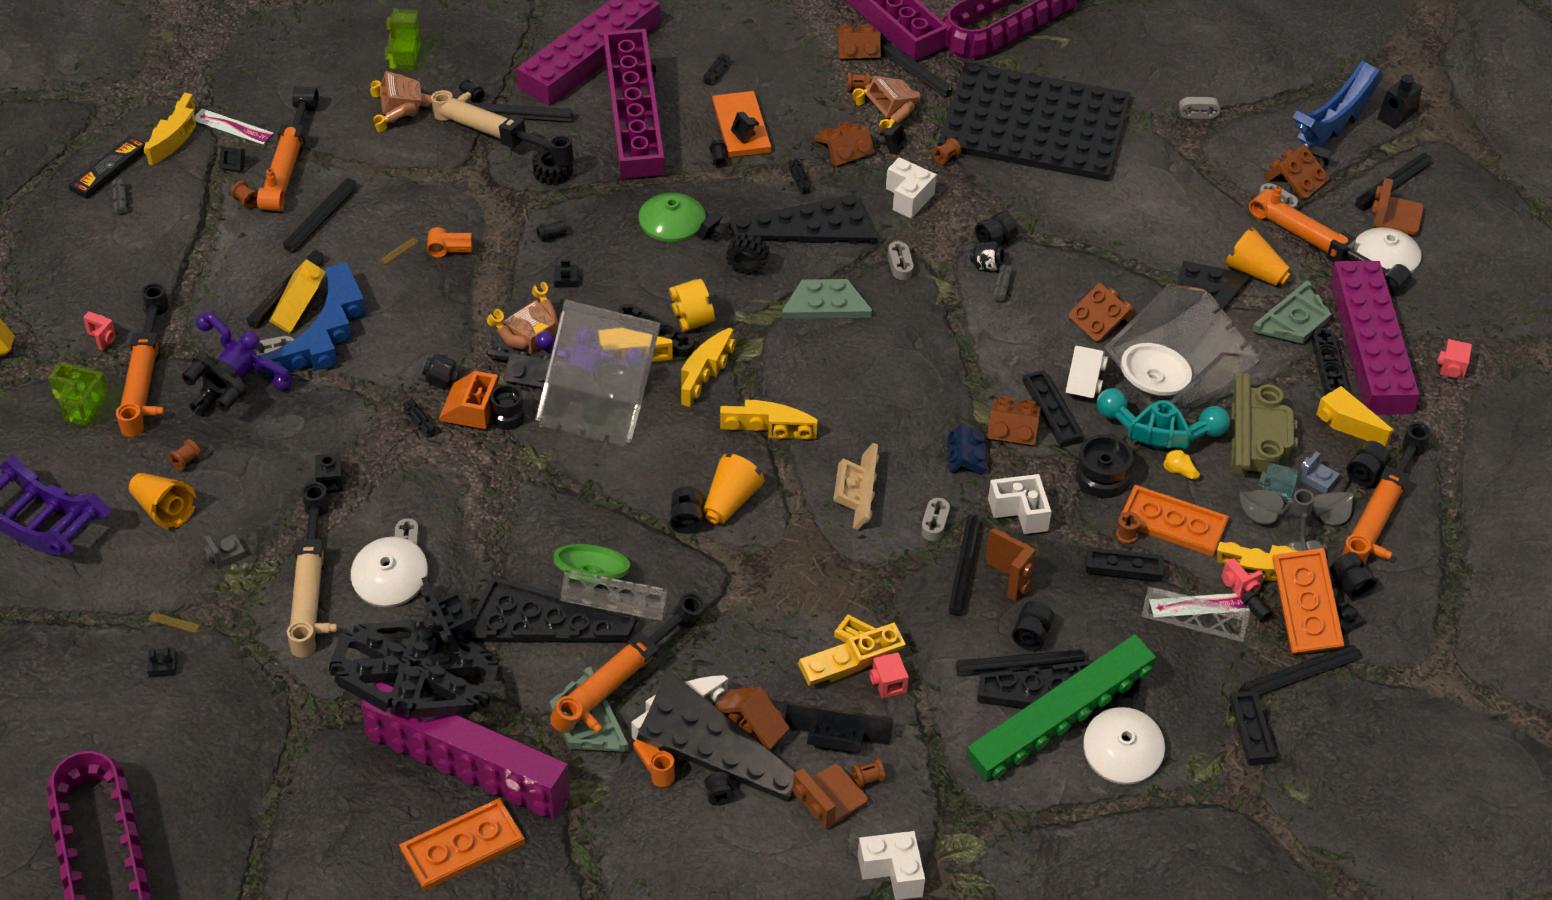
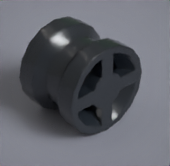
[704,772,735,806]

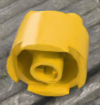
[669,278,715,332]

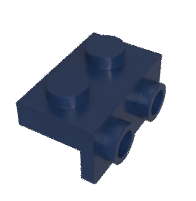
[947,423,987,475]

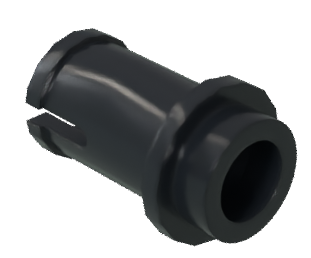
[459,79,485,102]
[709,139,727,168]
[536,220,567,241]
[1241,590,1273,623]

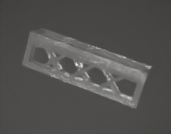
[560,570,668,621]
[1141,586,1250,642]

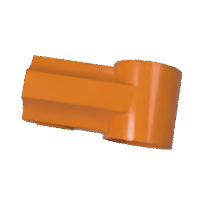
[427,227,473,258]
[633,740,675,787]

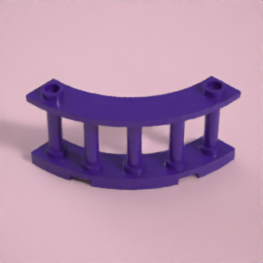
[0,455,112,555]

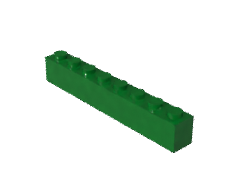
[966,634,1156,782]

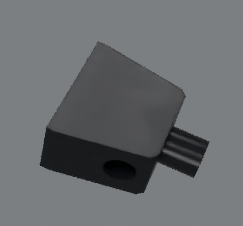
[1377,74,1422,129]

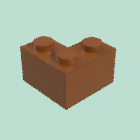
[714,686,789,749]

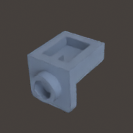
[1300,451,1340,494]

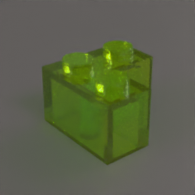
[385,8,422,70]
[48,361,109,426]

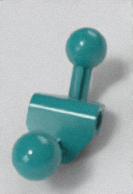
[1097,388,1230,449]

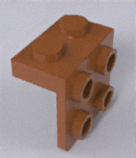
[835,24,881,59]
[813,122,874,166]
[1264,144,1329,200]
[1371,178,1423,235]
[1069,282,1138,342]
[987,396,1041,445]
[986,529,1036,602]
[792,764,868,829]

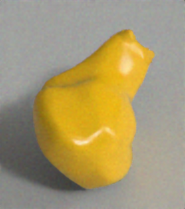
[1163,450,1200,479]

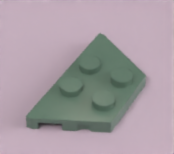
[782,279,872,319]
[1252,280,1332,344]
[549,667,628,752]

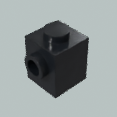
[315,453,343,493]

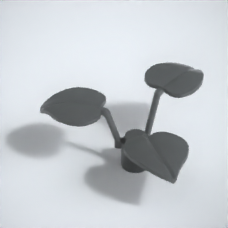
[1239,489,1354,555]

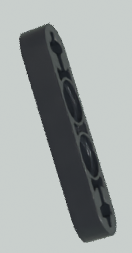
[618,304,694,358]
[1312,328,1348,395]

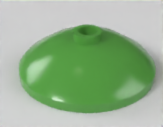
[639,192,706,242]
[553,544,630,586]

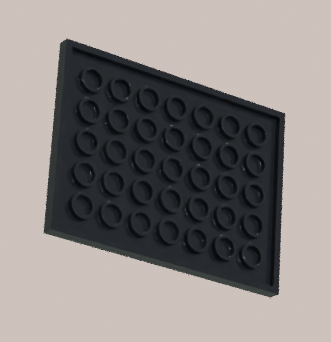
[938,62,1131,182]

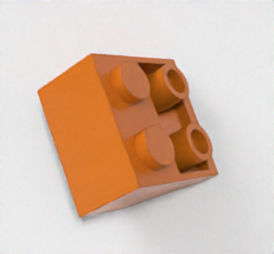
[439,371,499,429]

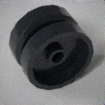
[1075,435,1133,497]

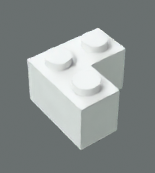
[886,157,937,219]
[1066,345,1108,398]
[988,474,1051,534]
[858,831,925,900]

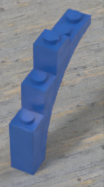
[1292,61,1384,149]
[260,262,366,378]

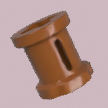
[847,72,869,91]
[932,138,961,165]
[230,181,258,209]
[168,439,202,471]
[1115,512,1141,545]
[851,758,885,789]

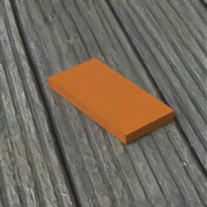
[712,91,771,158]
[1118,485,1229,557]
[1272,548,1344,655]
[399,798,525,891]

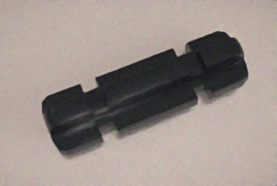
[703,53,730,85]
[788,159,811,194]
[403,399,436,437]

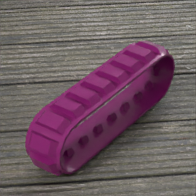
[943,0,1082,59]
[46,751,152,900]

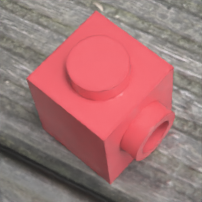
[1437,339,1472,380]
[869,653,909,698]

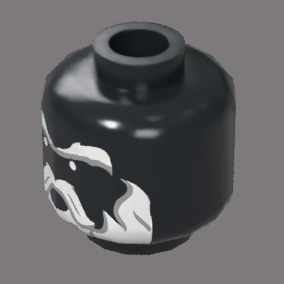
[970,241,1005,271]

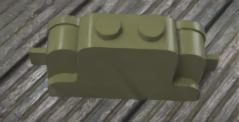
[1231,372,1298,474]

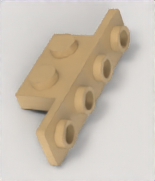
[833,443,879,530]

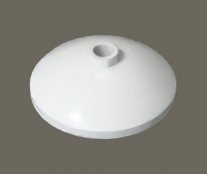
[1353,227,1421,273]
[1121,343,1192,396]
[351,537,428,608]
[1083,707,1165,785]

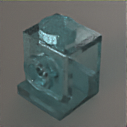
[1259,463,1298,503]

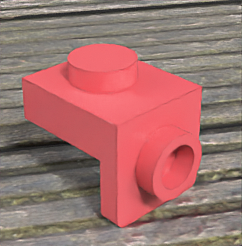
[83,311,116,351]
[1222,558,1264,598]

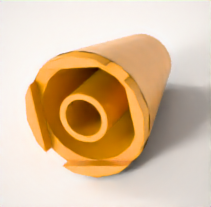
[1225,227,1291,286]
[703,454,765,524]
[129,473,196,529]

